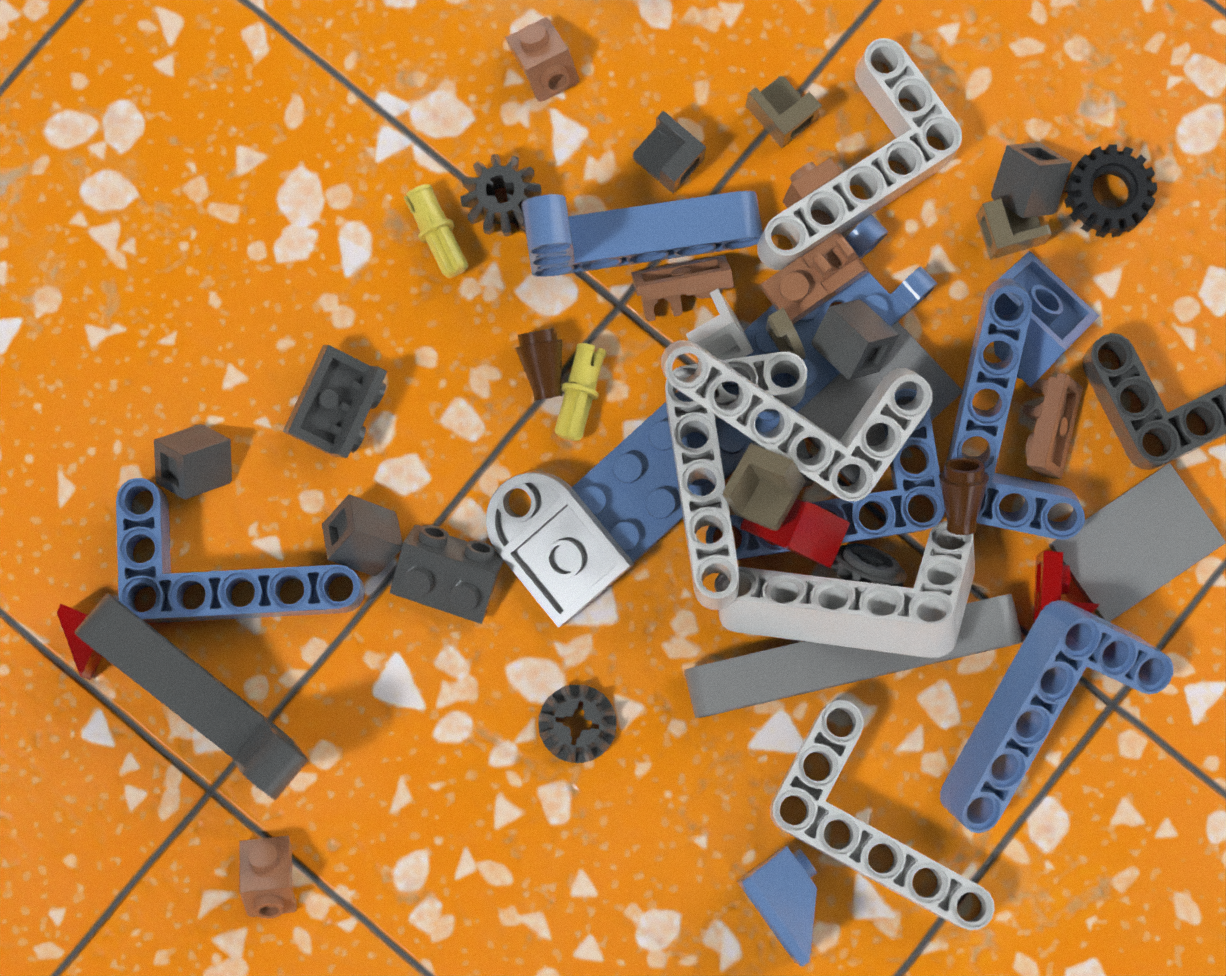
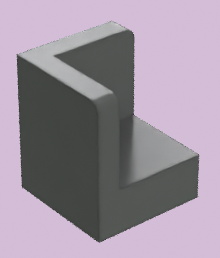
[633,111,706,194]
[991,142,1072,218]
[811,299,900,380]
[154,424,232,500]
[322,494,403,576]

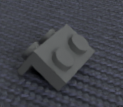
[283,345,387,458]
[390,525,504,624]

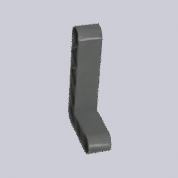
[1082,333,1226,470]
[74,593,309,800]

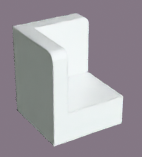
[686,288,754,360]

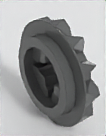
[831,543,907,587]
[538,684,617,763]

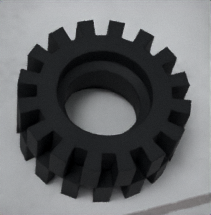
[1064,145,1157,238]

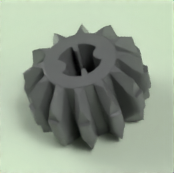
[460,153,542,237]

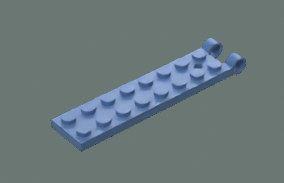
[572,214,938,563]

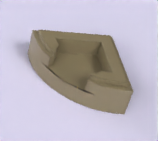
[765,308,806,360]

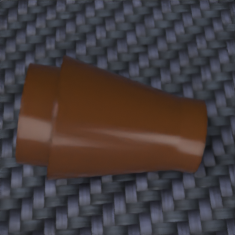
[515,328,563,401]
[939,458,989,535]

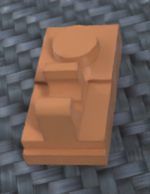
[761,233,868,324]
[631,255,734,321]
[1022,373,1083,480]

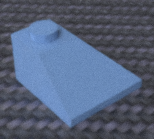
[994,251,1099,387]
[737,846,817,967]

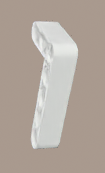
[757,38,962,270]
[661,340,932,501]
[665,352,807,610]
[714,521,975,658]
[769,700,995,930]

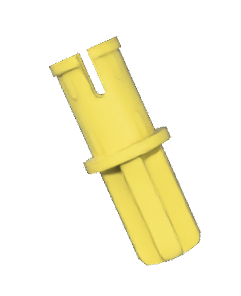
[404,184,468,278]
[555,343,607,441]

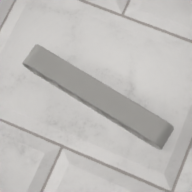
[684,594,1024,718]

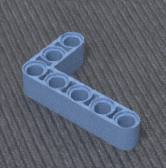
[521,191,763,277]
[947,278,1085,539]
[706,389,945,560]
[116,478,365,623]
[940,600,1174,833]

